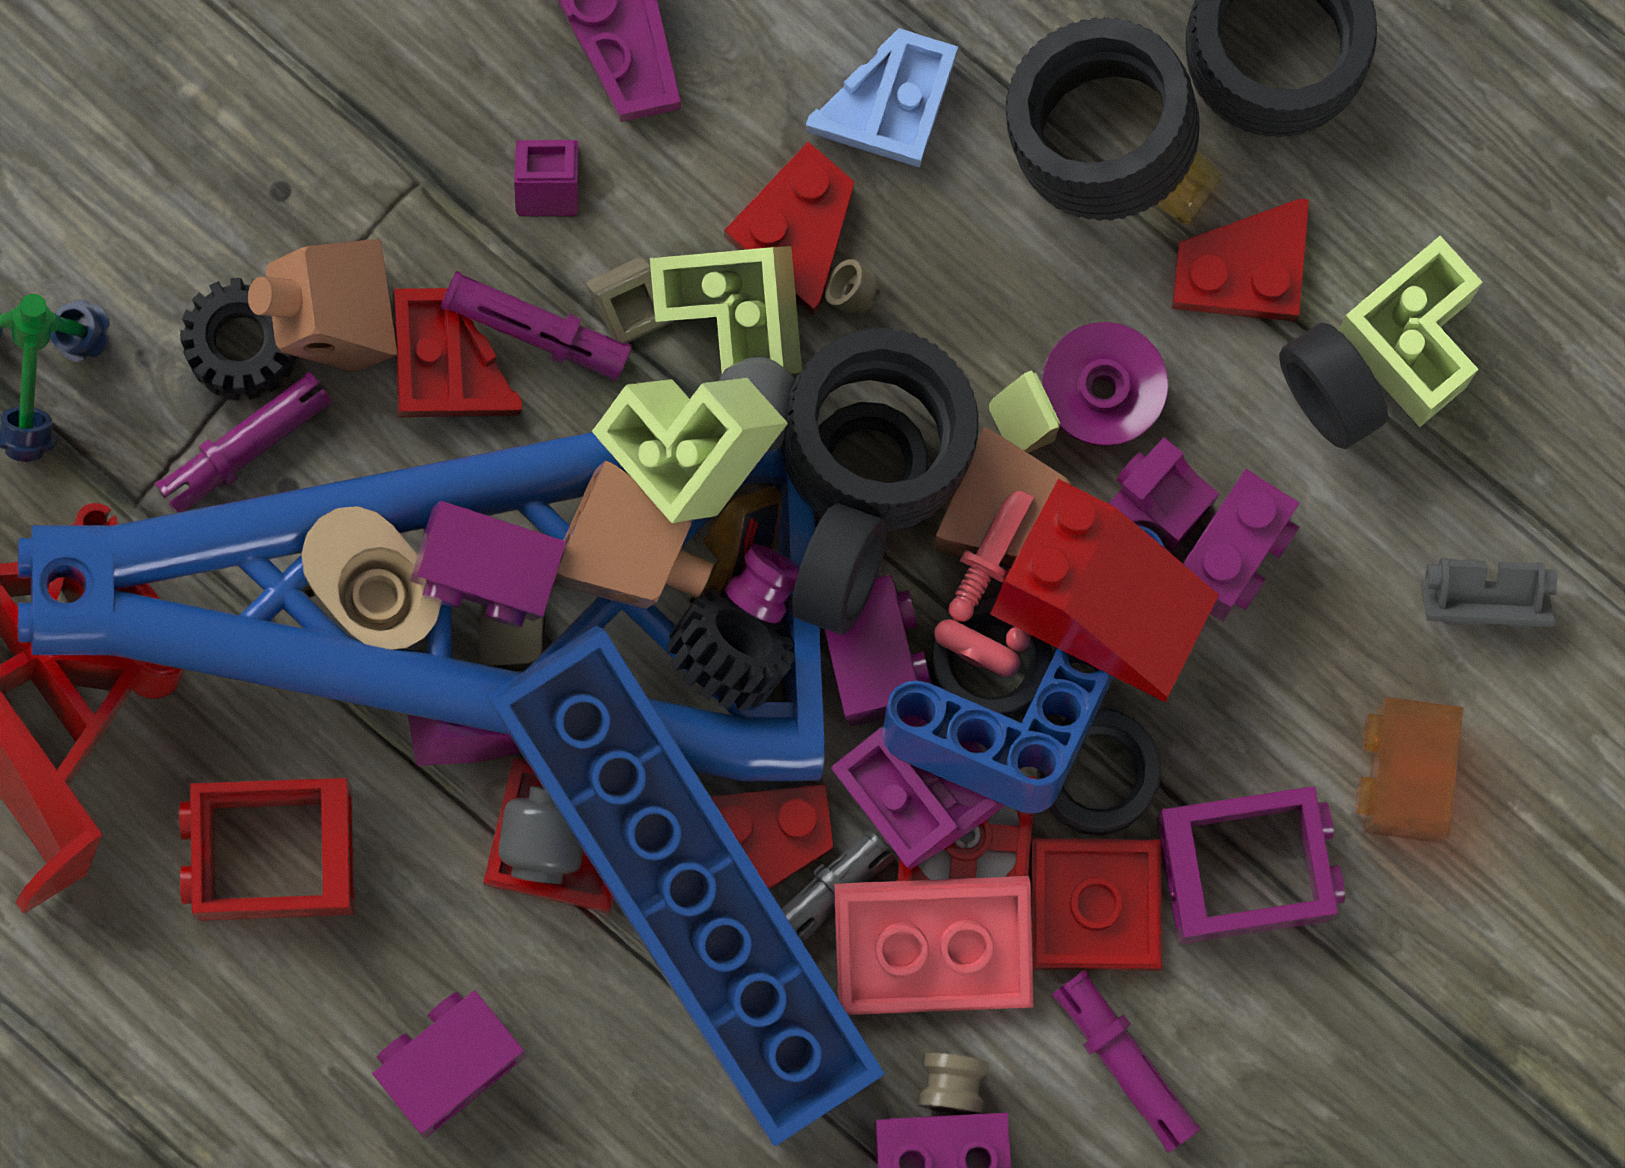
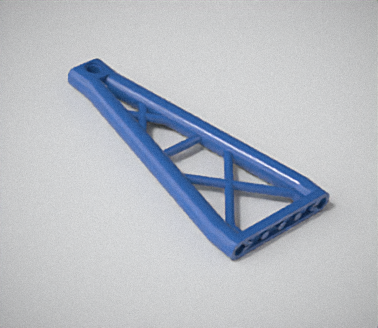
[18,432,824,781]

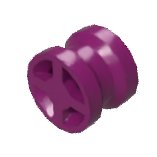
[725,544,800,623]

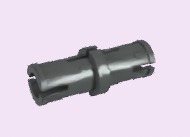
[781,829,896,943]

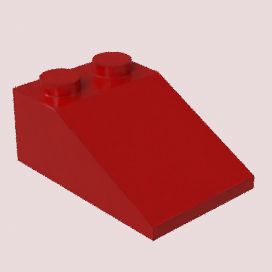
[990,479,1219,702]

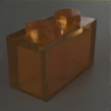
[1355,697,1463,843]

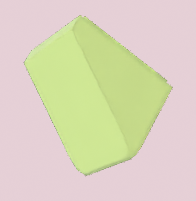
[989,370,1060,453]

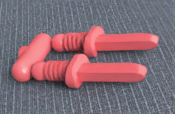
[934,491,1034,677]

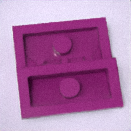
[830,715,1005,869]

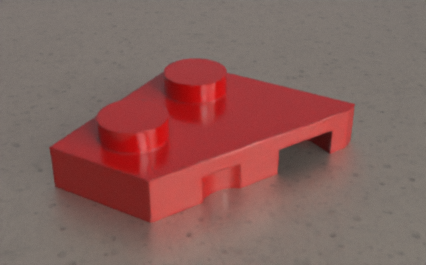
[392,288,522,418]

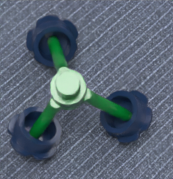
[0,294,110,462]

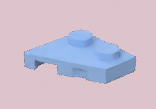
[806,28,958,168]

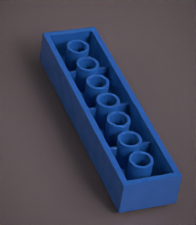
[485,626,885,1147]

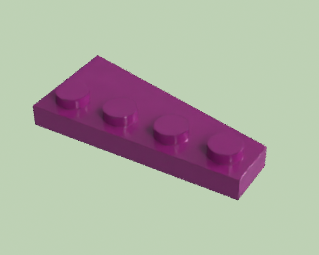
[557,0,681,122]

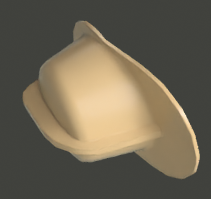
[301,506,441,650]

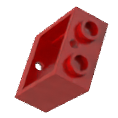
[179,778,355,921]

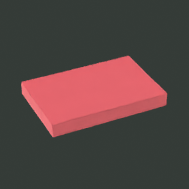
[834,876,1033,1015]

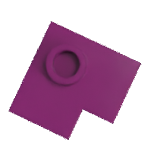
[1109,437,1219,553]

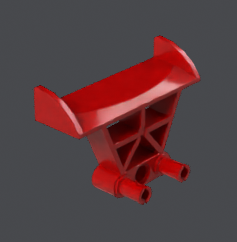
[0,503,184,914]

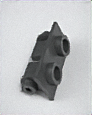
[1420,558,1557,629]

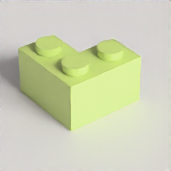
[1338,236,1483,427]
[650,246,802,374]
[592,378,788,523]

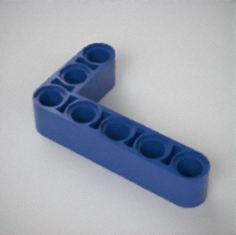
[882,526,1164,814]

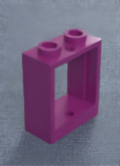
[1156,786,1345,945]

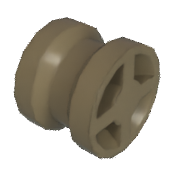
[918,1053,989,1115]

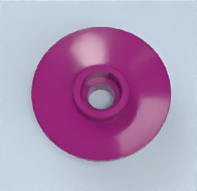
[1041,322,1168,447]

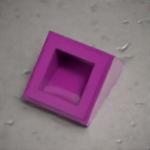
[514,140,578,216]

